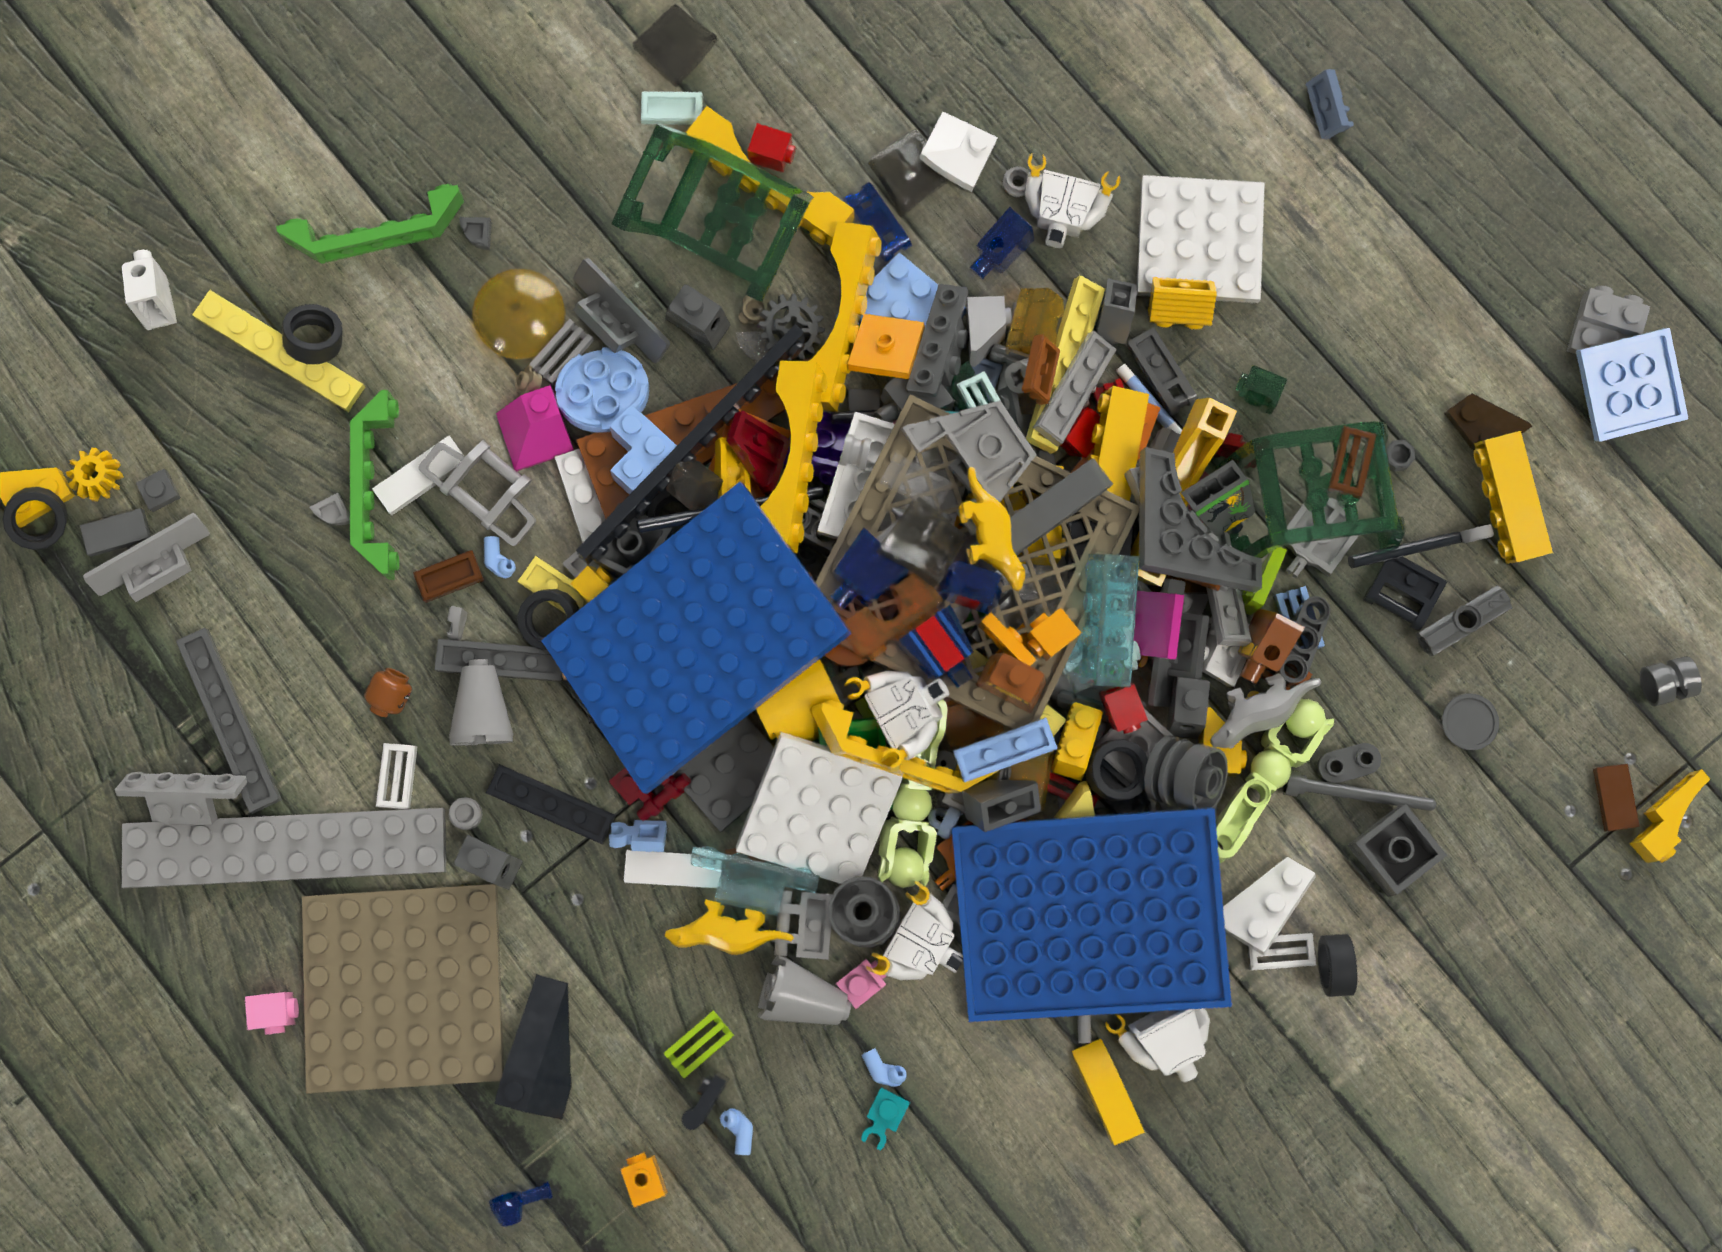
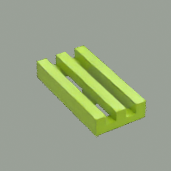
[663,1010,735,1078]

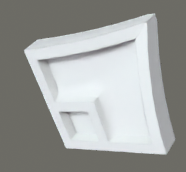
[920,112,998,192]

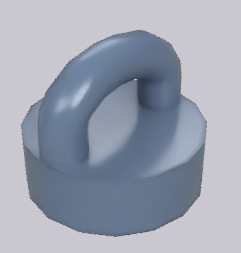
[928,806,962,840]

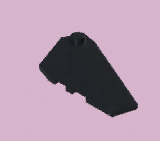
[494,975,572,1119]

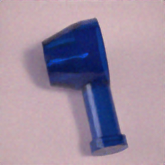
[489,1182,553,1227]

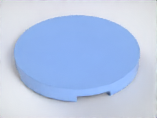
[555,347,649,433]

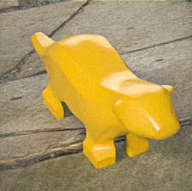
[958,467,1026,591]
[665,899,794,955]

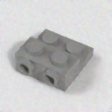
[1567,286,1650,354]

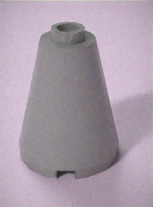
[449,659,514,745]
[758,955,851,1025]

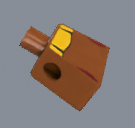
[1238,609,1305,684]
[975,652,1046,714]

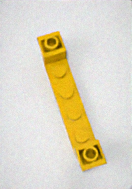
[811,700,999,794]

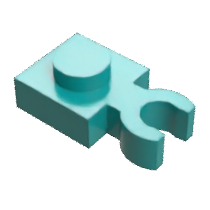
[861,1087,910,1150]

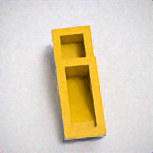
[1071,1038,1145,1146]

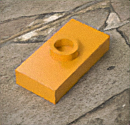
[978,612,1037,666]

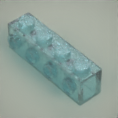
[1079,554,1139,687]

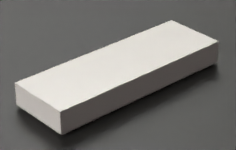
[372,436,464,516]
[624,850,723,889]

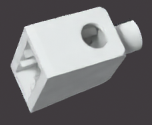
[122,250,177,330]

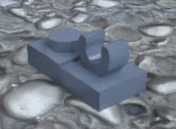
[1306,69,1354,139]

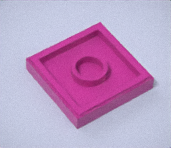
[1130,590,1184,660]

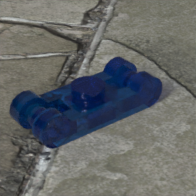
[843,182,912,262]

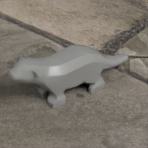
[1210,673,1322,749]

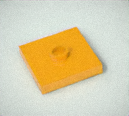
[848,314,925,379]

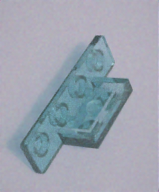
[691,846,820,916]

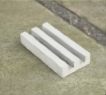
[376,743,417,810]
[1248,933,1316,970]

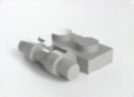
[772,890,833,960]

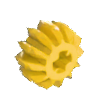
[66,448,124,502]

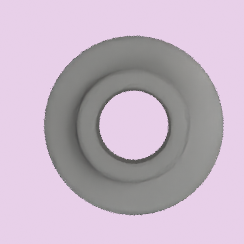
[1003,167,1030,197]

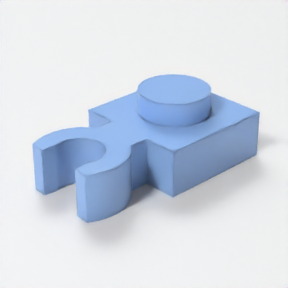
[609,820,667,852]

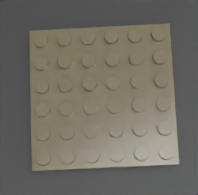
[302,884,504,1094]

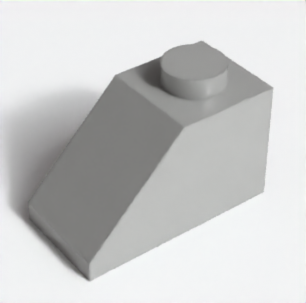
[966,296,1012,367]

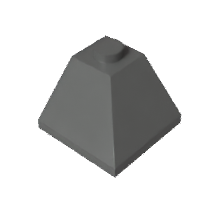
[593,503,673,579]

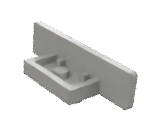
[83,513,210,602]
[115,772,247,825]

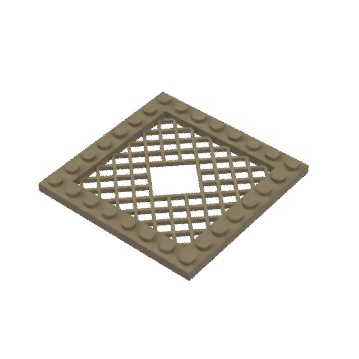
[815,394,1139,730]

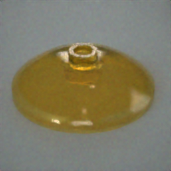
[473,269,565,359]

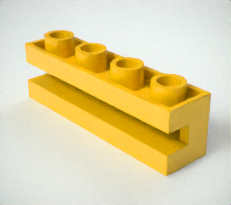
[1087,386,1149,501]
[1474,431,1553,564]

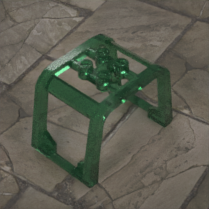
[611,124,814,302]
[1215,421,1406,558]

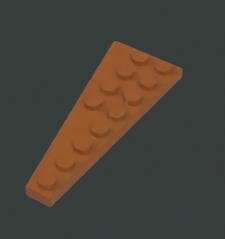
[577,358,811,519]

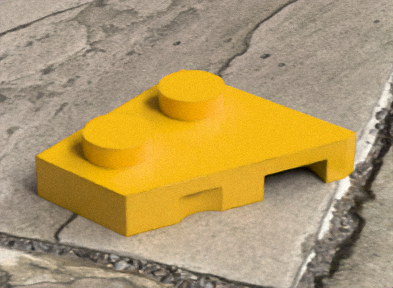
[0,467,75,528]

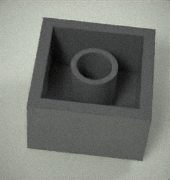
[1347,804,1447,897]

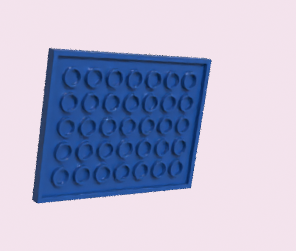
[541,482,852,794]
[952,807,1232,1022]

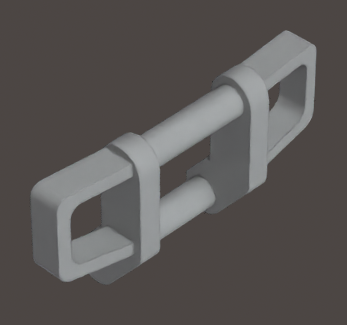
[419,440,536,546]

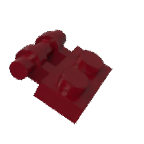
[609,767,691,821]

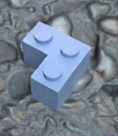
[609,404,677,495]

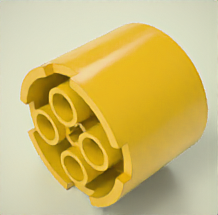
[756,659,844,747]

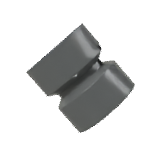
[1640,656,1702,707]

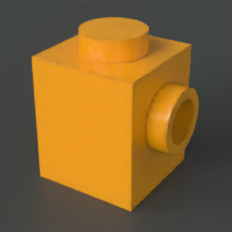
[1027,608,1081,661]
[620,1152,668,1207]

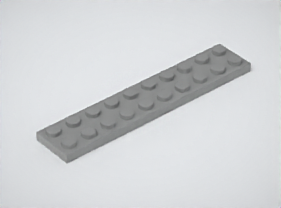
[122,808,446,888]

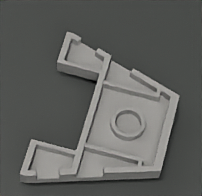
[901,400,1037,535]

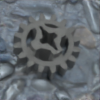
[757,293,825,361]

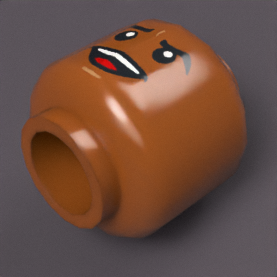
[364,668,412,717]

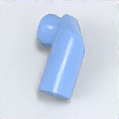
[484,536,516,578]
[861,1048,907,1087]
[720,1108,753,1155]

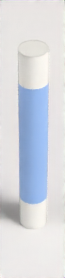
[1116,364,1182,434]

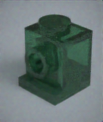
[1235,365,1287,415]

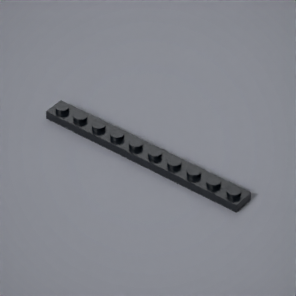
[576,324,805,565]

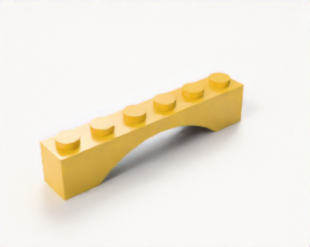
[685,106,854,247]
[809,221,882,412]
[760,361,828,553]
[1129,398,1237,587]

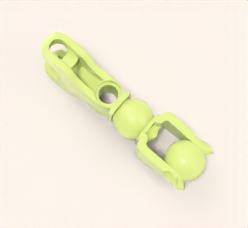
[877,699,948,888]
[1216,699,1334,864]

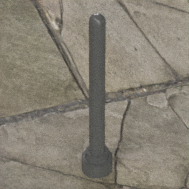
[1282,770,1436,811]

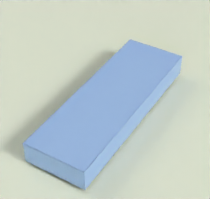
[953,718,1058,782]

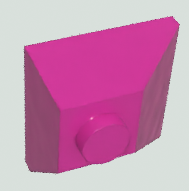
[496,385,574,471]

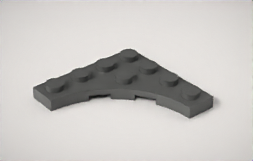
[1139,447,1262,593]

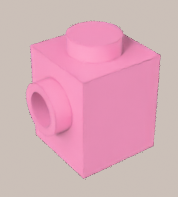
[245,992,299,1035]

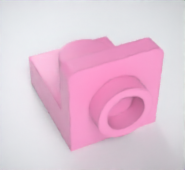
[836,959,886,1009]

